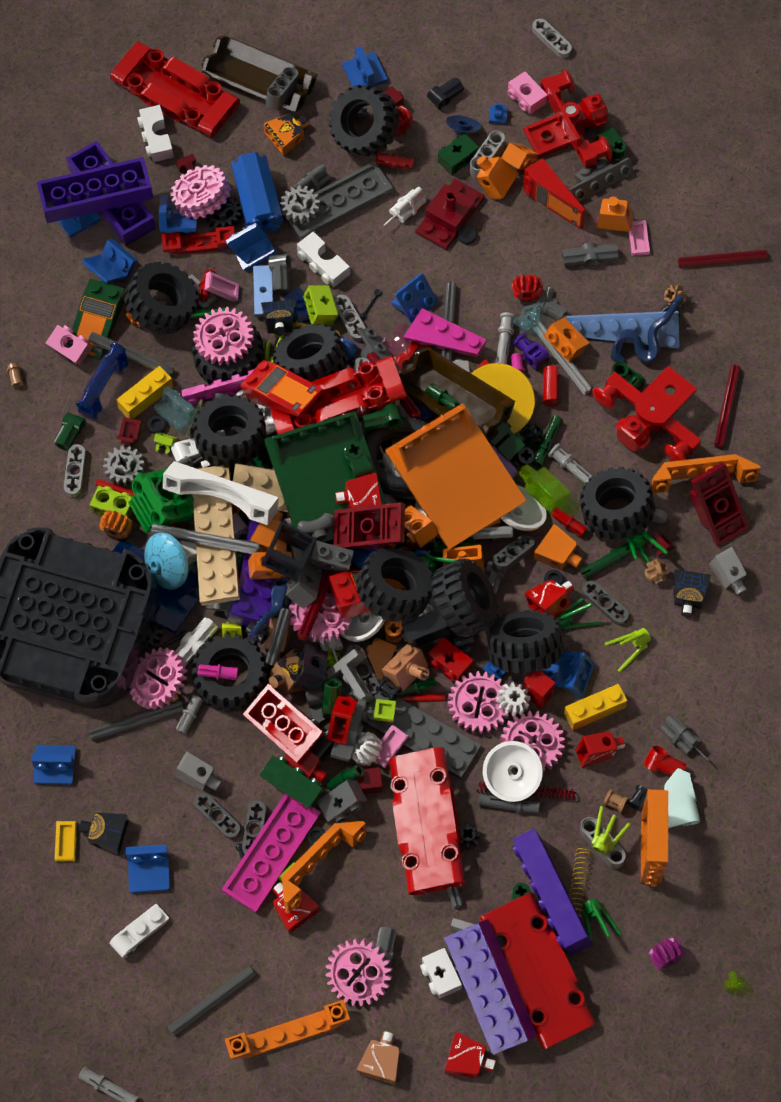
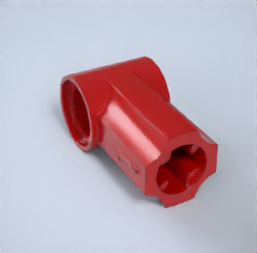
[643,745,687,776]

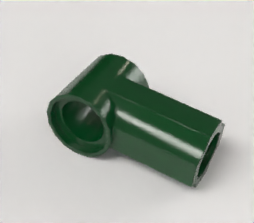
[362,404,403,431]
[54,412,86,451]
[322,679,342,718]

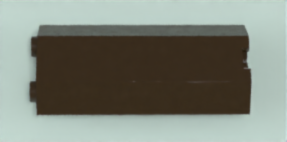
[202,35,318,112]
[399,347,515,441]

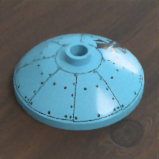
[144,532,188,590]

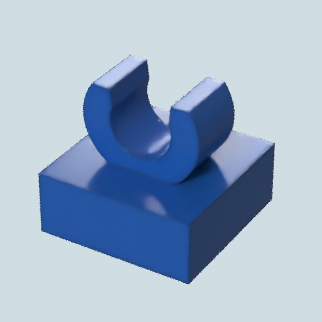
[489,103,508,125]
[483,661,506,681]

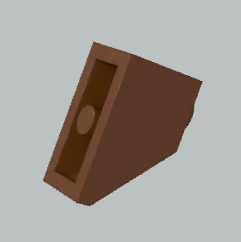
[366,638,397,683]

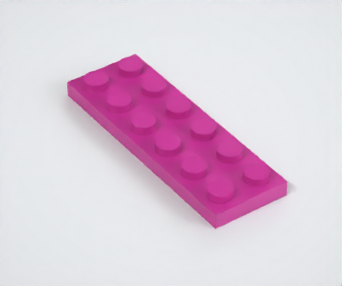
[221,794,321,913]

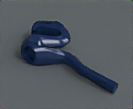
[611,294,684,364]
[249,577,292,639]

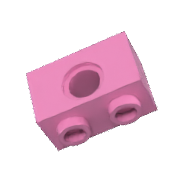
[508,72,547,115]
[46,325,92,366]

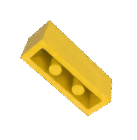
[116,366,173,419]
[564,684,627,731]

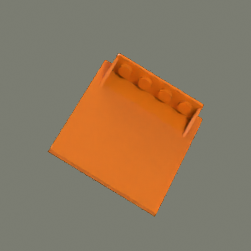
[385,404,526,550]

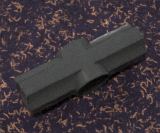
[562,243,619,266]

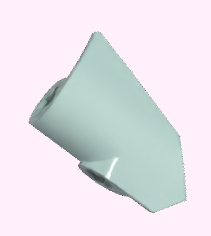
[664,768,700,829]

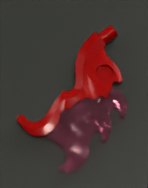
[382,324,431,372]

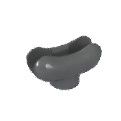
[297,513,334,541]

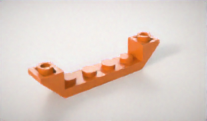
[651,454,761,494]
[282,821,366,914]
[225,1000,350,1060]

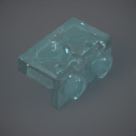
[154,386,195,431]

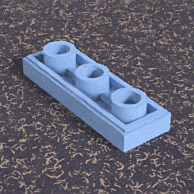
[253,265,273,317]

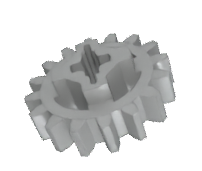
[280,185,320,224]
[103,446,145,486]

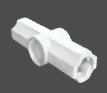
[175,617,218,668]

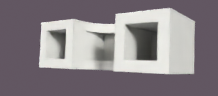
[137,105,174,162]
[297,232,350,288]

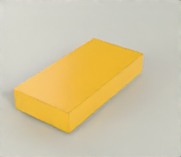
[55,821,77,862]

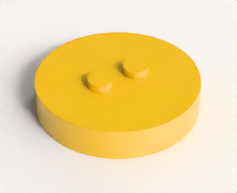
[471,363,535,439]

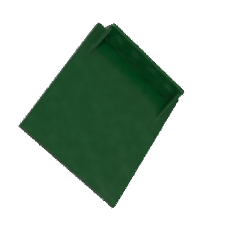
[264,412,387,546]

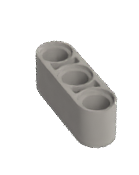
[470,131,505,179]
[580,817,626,869]

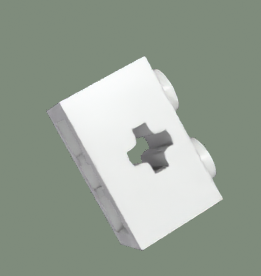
[420,948,462,999]

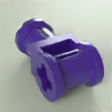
[513,333,550,370]

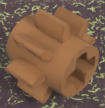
[664,285,687,307]
[645,559,669,584]

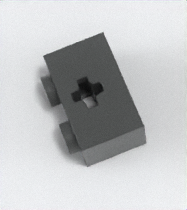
[309,541,354,573]
[286,562,322,609]
[317,780,367,823]

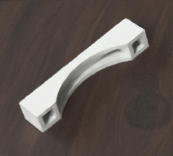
[163,461,279,525]

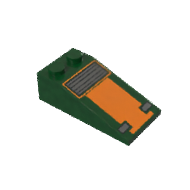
[66,279,126,360]

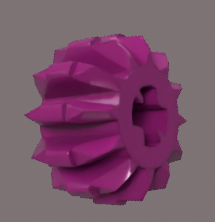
[649,938,685,969]

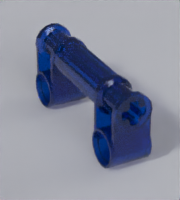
[76,342,128,420]

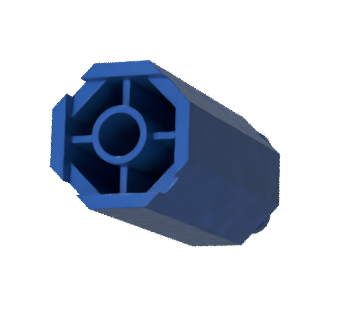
[231,152,283,232]

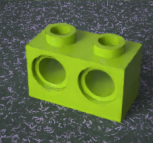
[90,485,133,518]

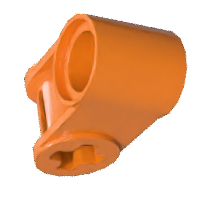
[384,619,403,643]

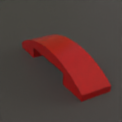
[162,226,235,254]

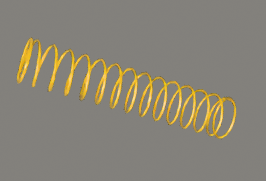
[569,848,591,916]

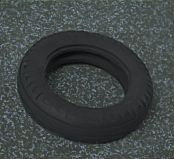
[365,417,427,497]

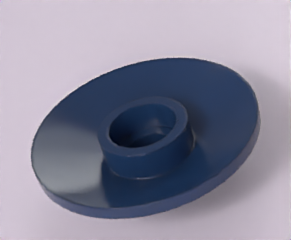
[446,115,481,135]

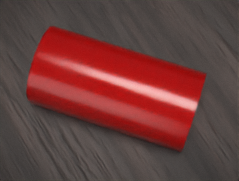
[543,365,559,406]

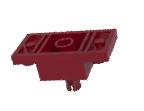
[415,178,485,250]
[689,462,750,546]
[334,502,405,551]

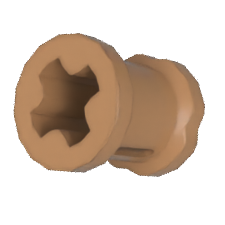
[603,789,629,814]

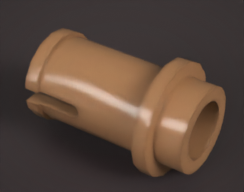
[6,363,23,388]

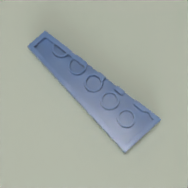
[567,311,679,348]

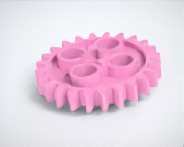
[193,307,254,365]
[289,592,352,643]
[129,647,187,710]
[448,671,509,734]
[501,711,565,773]
[325,938,393,1006]

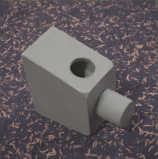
[709,547,747,595]
[174,751,222,791]

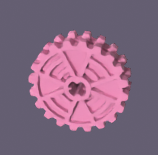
[170,165,231,219]

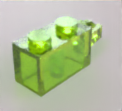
[519,464,571,514]

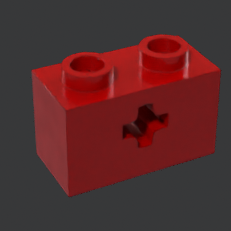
[428,637,473,681]
[523,671,555,709]

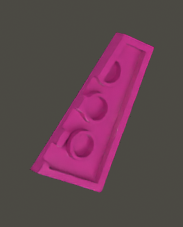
[404,308,486,357]
[181,370,254,406]

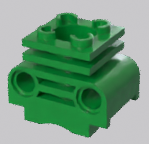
[128,466,194,533]

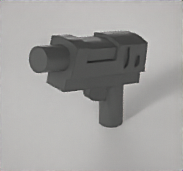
[533,287,568,321]

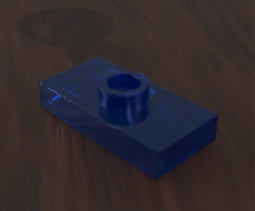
[284,287,310,324]

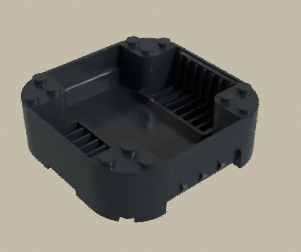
[0,527,159,709]

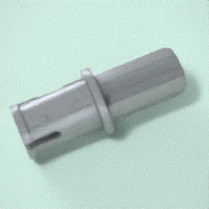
[176,695,204,734]

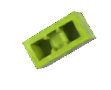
[303,285,339,326]

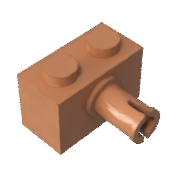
[382,644,430,691]

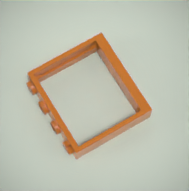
[641,789,668,887]

